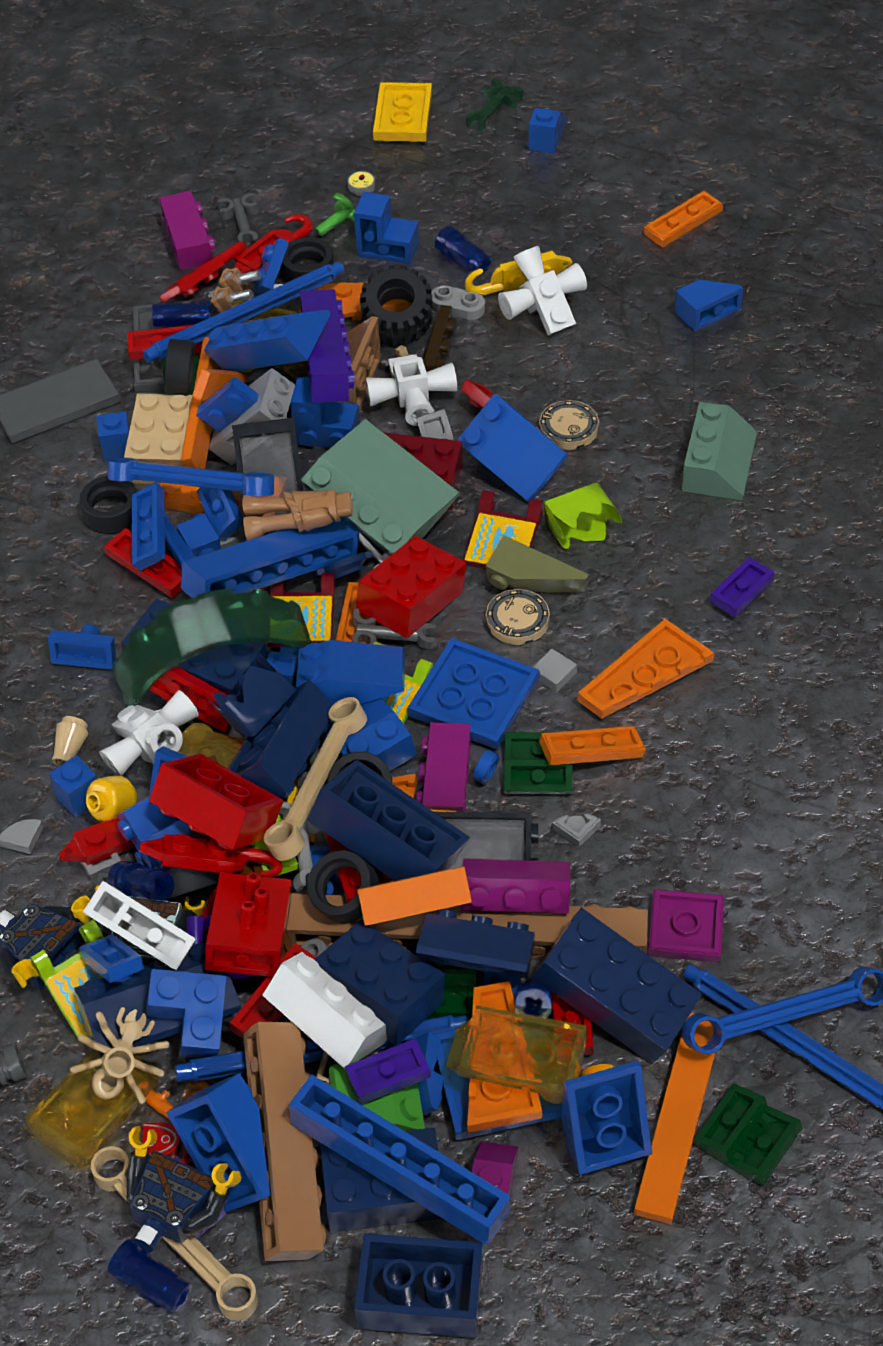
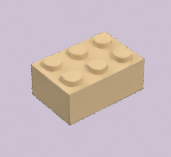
[124,394,193,484]

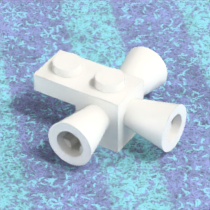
[498,246,587,335]
[365,354,457,426]
[99,690,199,776]

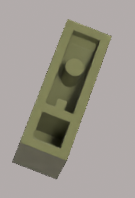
[486,535,589,592]

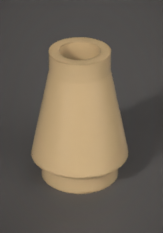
[52,716,89,766]

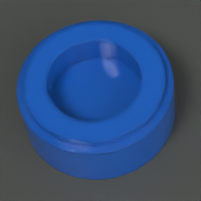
[473,749,500,785]

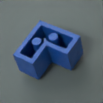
[354,192,419,265]
[290,377,360,448]
[117,795,194,874]
[145,969,227,1059]

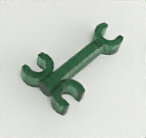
[466,79,524,131]

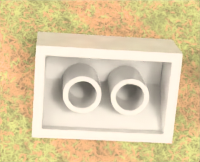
[263,952,387,1069]

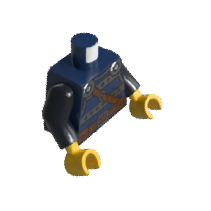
[0,896,91,990]
[126,1126,241,1252]

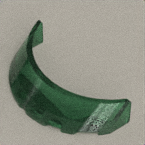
[113,589,312,708]

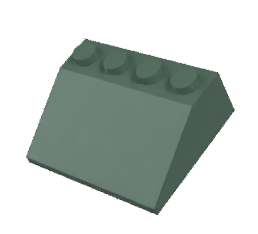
[301,419,460,556]

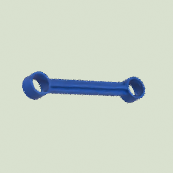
[108,457,274,496]
[682,966,883,1054]

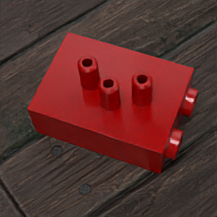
[205,872,292,977]

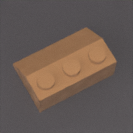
[334,316,381,412]

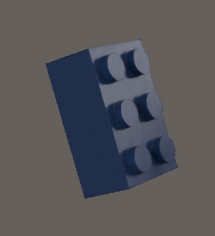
[314,920,446,1046]
[320,1127,443,1233]
[354,1233,484,1338]

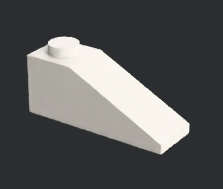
[83,881,196,971]

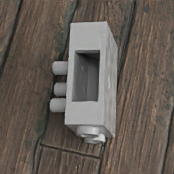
[209,368,295,465]

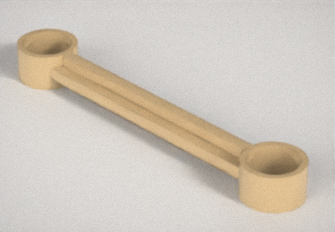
[264,697,367,861]
[91,1146,258,1321]

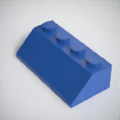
[204,310,331,371]

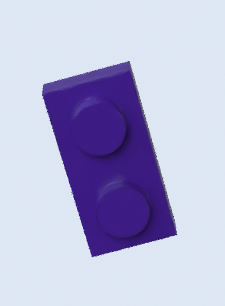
[710,557,775,617]
[345,1038,431,1105]

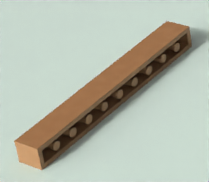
[287,892,648,960]

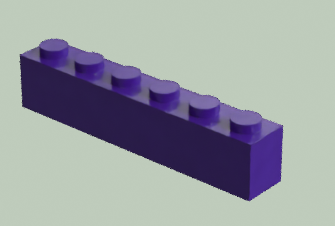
[300,289,354,402]

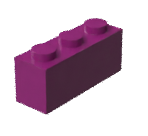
[159,191,215,271]
[416,722,471,812]
[461,858,570,913]

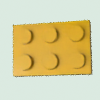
[373,82,432,142]

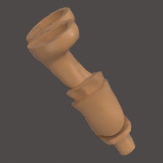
[242,489,353,541]

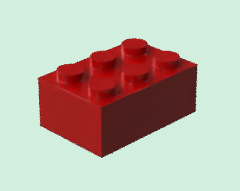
[356,536,467,638]
[149,753,284,850]

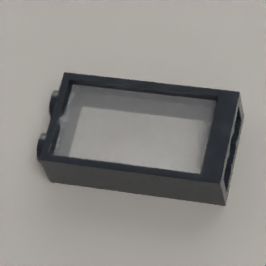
[232,417,303,535]
[433,811,539,869]

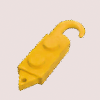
[465,251,573,296]

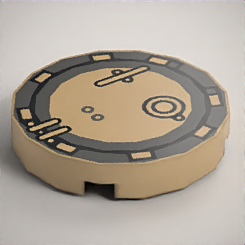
[539,400,599,450]
[486,589,550,645]

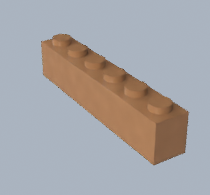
[243,1022,326,1261]

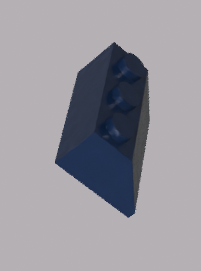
[416,909,536,979]

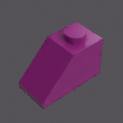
[472,1141,519,1220]

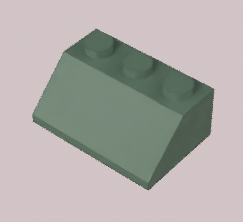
[682,401,757,501]

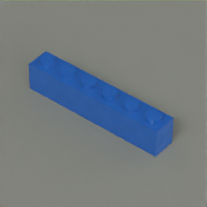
[181,517,359,607]
[289,1074,511,1246]

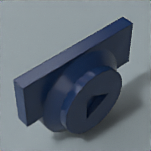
[312,550,373,580]

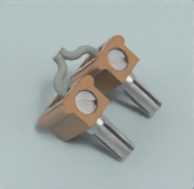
[208,267,261,313]

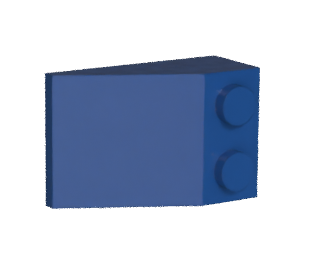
[457,393,569,502]
[296,640,405,704]
[322,698,417,771]
[561,1060,652,1175]
[166,1073,270,1213]

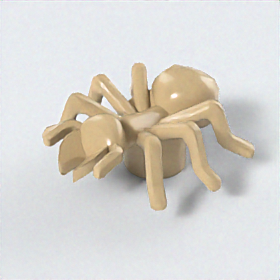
[70,1007,169,1104]

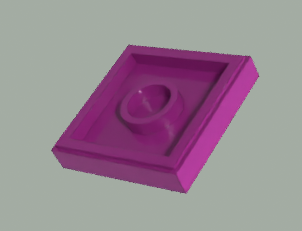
[648,889,724,963]

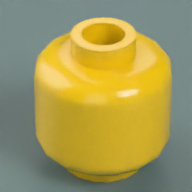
[86,775,137,821]

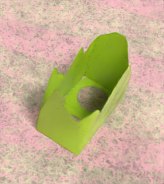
[544,482,622,549]

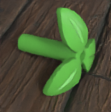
[315,193,355,237]

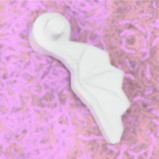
[358,532,389,568]

